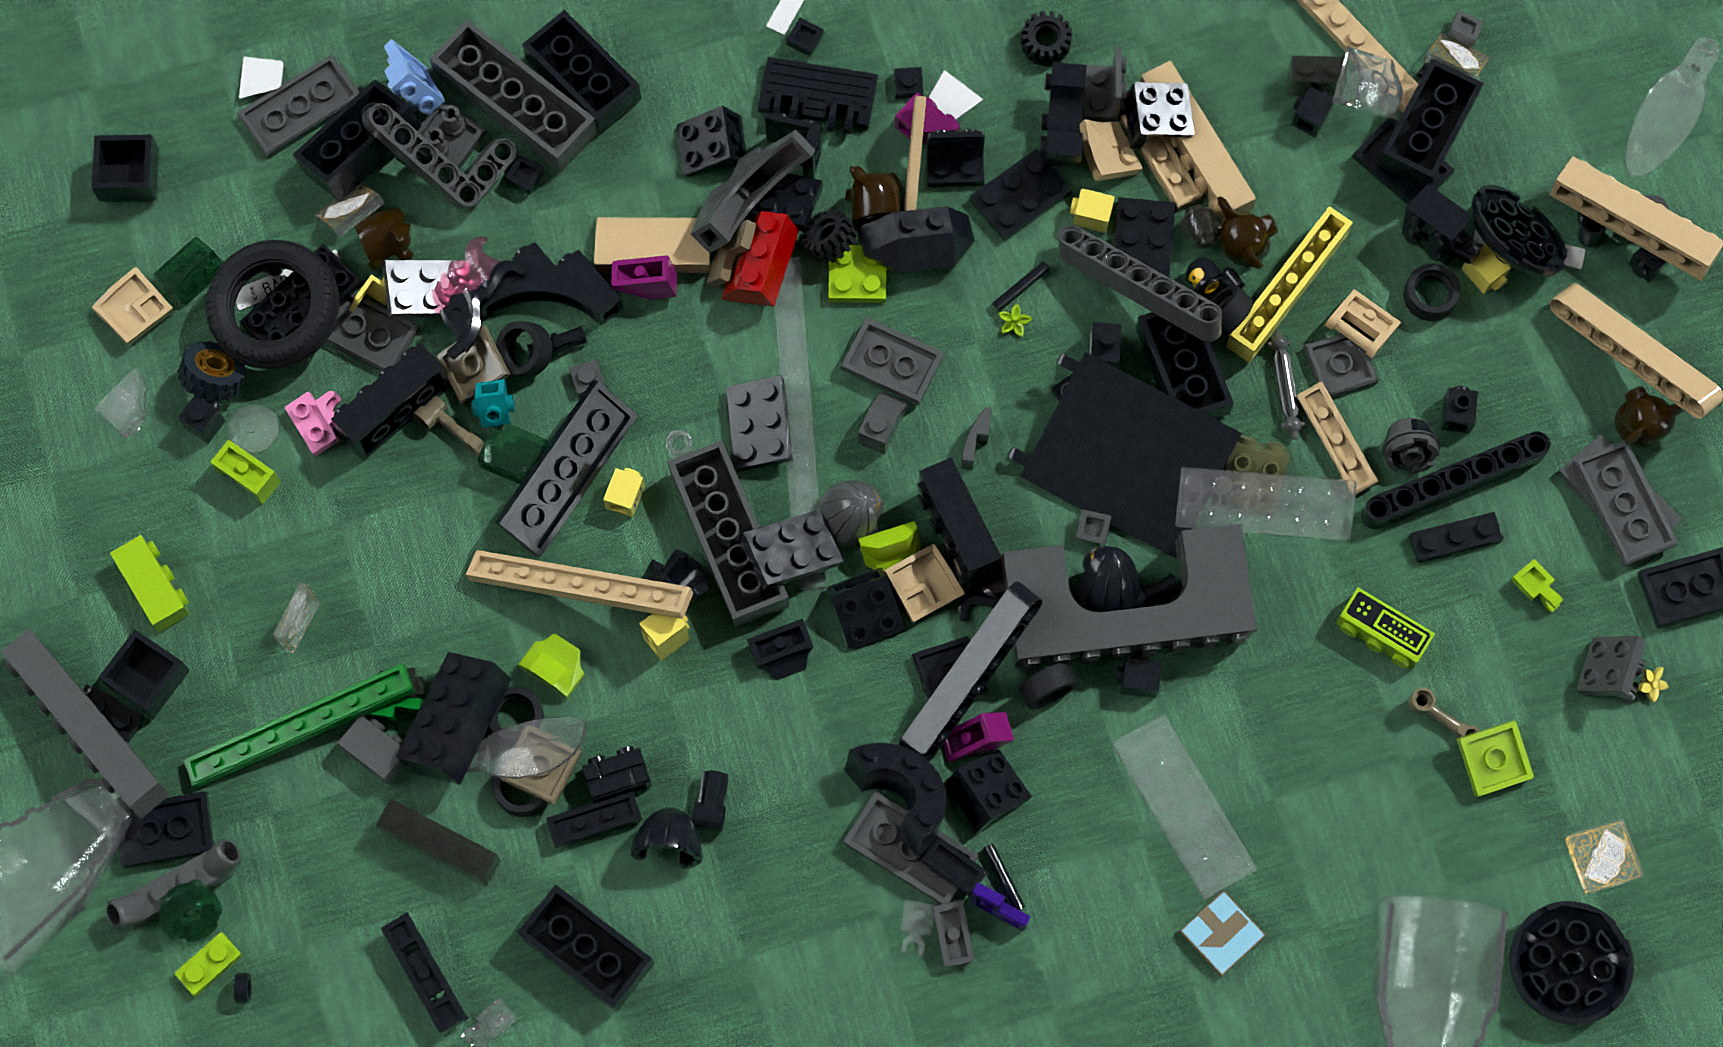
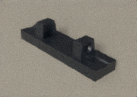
[381,912,469,1035]

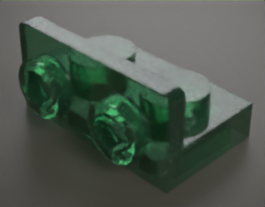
[153,236,223,305]

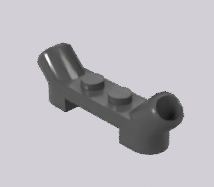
[106,839,241,929]

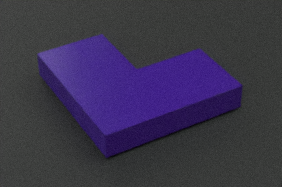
[970,882,1031,931]

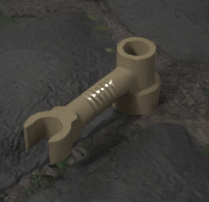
[412,396,485,456]
[1407,687,1480,738]

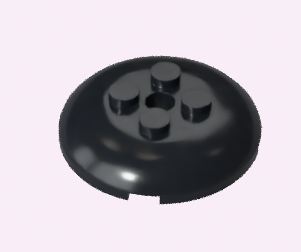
[1471,185,1567,277]
[1509,901,1634,1025]

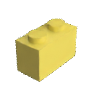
[639,613,690,661]

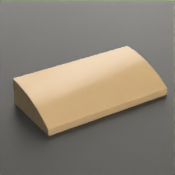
[594,217,711,273]

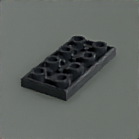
[239,243,364,341]

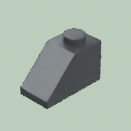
[858,392,908,455]

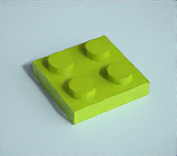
[829,245,886,303]
[1457,720,1534,797]

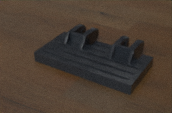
[758,57,878,135]

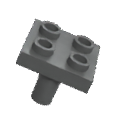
[416,103,486,171]
[1576,636,1646,703]

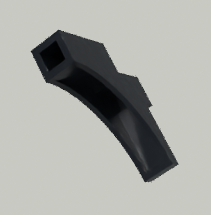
[480,241,623,326]

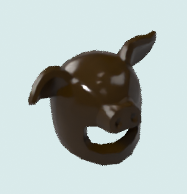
[845,166,903,230]
[1217,196,1278,269]
[354,207,414,271]
[1614,386,1684,447]

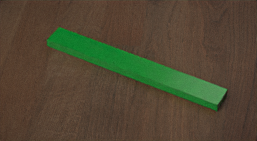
[183,663,415,789]

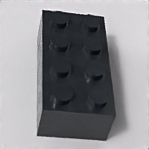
[522,9,642,134]
[1377,58,1484,188]
[292,79,422,202]
[1135,312,1234,419]
[331,343,451,462]
[916,457,1002,592]
[396,652,512,785]
[517,884,654,1013]

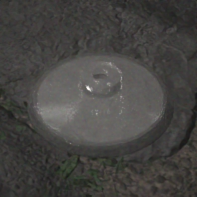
[227,404,279,454]

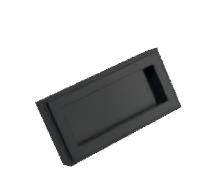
[920,836,988,898]

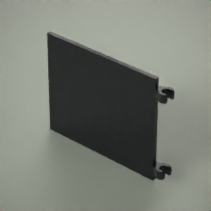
[1008,352,1242,558]

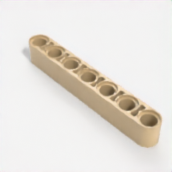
[1550,283,1723,419]

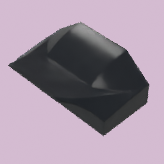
[747,618,813,680]

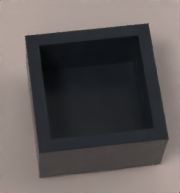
[91,134,159,202]
[98,630,190,719]

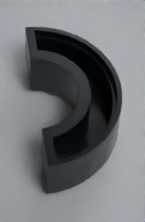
[1040,62,1087,167]
[844,743,947,857]

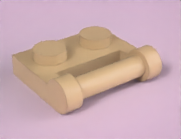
[1325,289,1401,359]

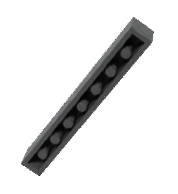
[1,629,170,819]

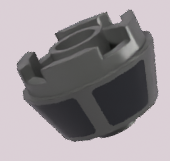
[1382,418,1441,474]

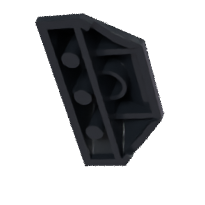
[858,206,975,274]

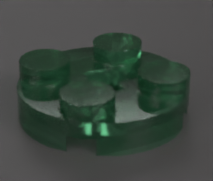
[158,880,222,942]

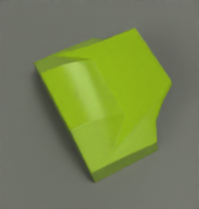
[858,521,921,570]
[518,633,585,699]

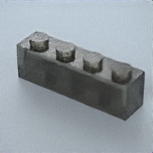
[376,799,501,887]

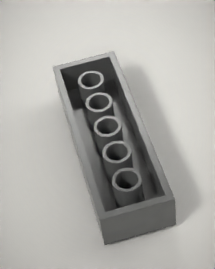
[430,19,597,172]
[667,440,789,629]

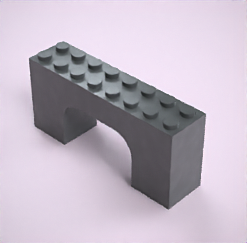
[1002,524,1257,671]

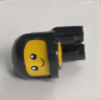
[1186,257,1245,297]

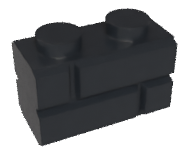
[582,746,652,802]

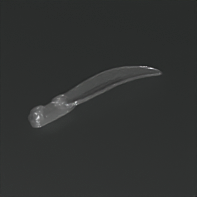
[1625,37,1720,177]
[466,717,586,778]

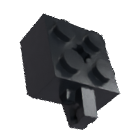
[1402,184,1481,267]

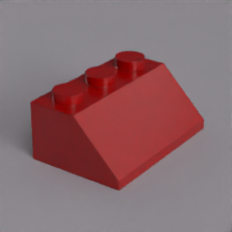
[721,211,799,307]

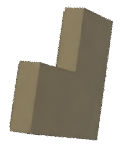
[706,220,756,288]

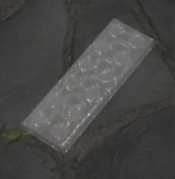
[1175,467,1357,540]
[1112,714,1258,901]

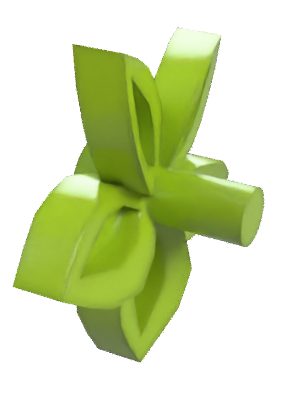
[998,303,1033,338]

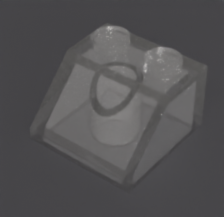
[1332,47,1403,119]

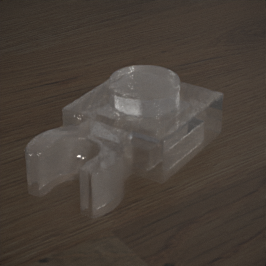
[900,900,934,957]

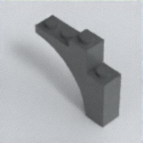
[690,130,815,253]

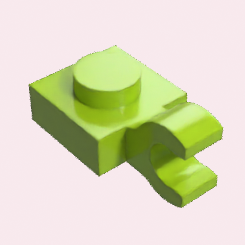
[1511,559,1563,613]

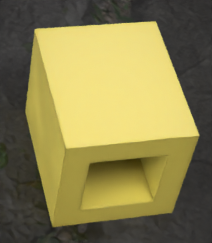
[1070,188,1115,233]
[1461,244,1511,294]
[603,468,645,518]

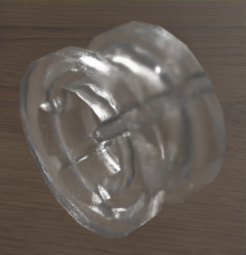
[665,430,692,458]

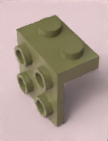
[1219,435,1290,512]

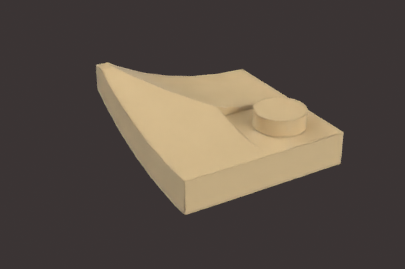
[1080,119,1143,181]
[92,267,174,346]
[884,544,965,623]

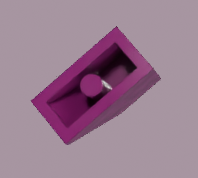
[611,255,677,300]
[943,712,1014,762]

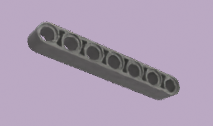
[1058,225,1222,342]

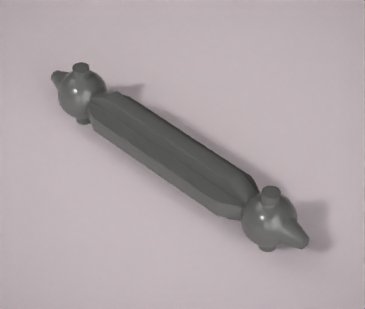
[1267,330,1305,440]

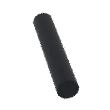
[992,261,1050,311]
[983,843,1025,910]

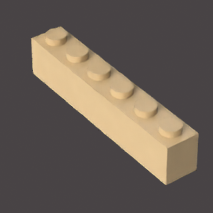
[1140,60,1256,223]
[1550,156,1723,281]

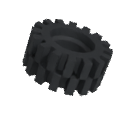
[1021,11,1072,66]
[802,209,858,264]

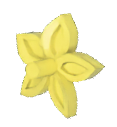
[1637,667,1669,702]

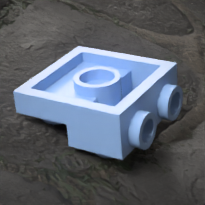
[384,39,445,115]

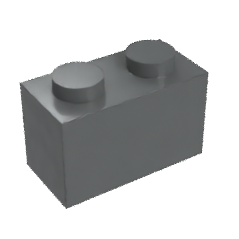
[338,716,404,785]

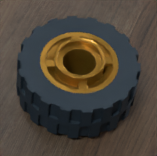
[178,341,247,402]

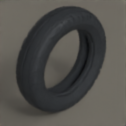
[206,240,339,369]

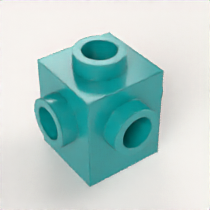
[472,379,515,428]

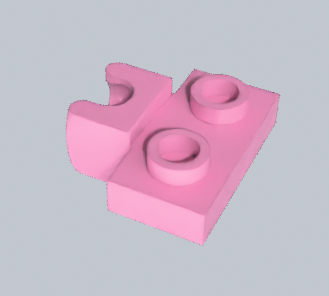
[284,391,341,456]

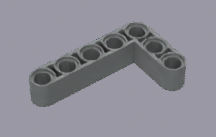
[362,103,516,209]

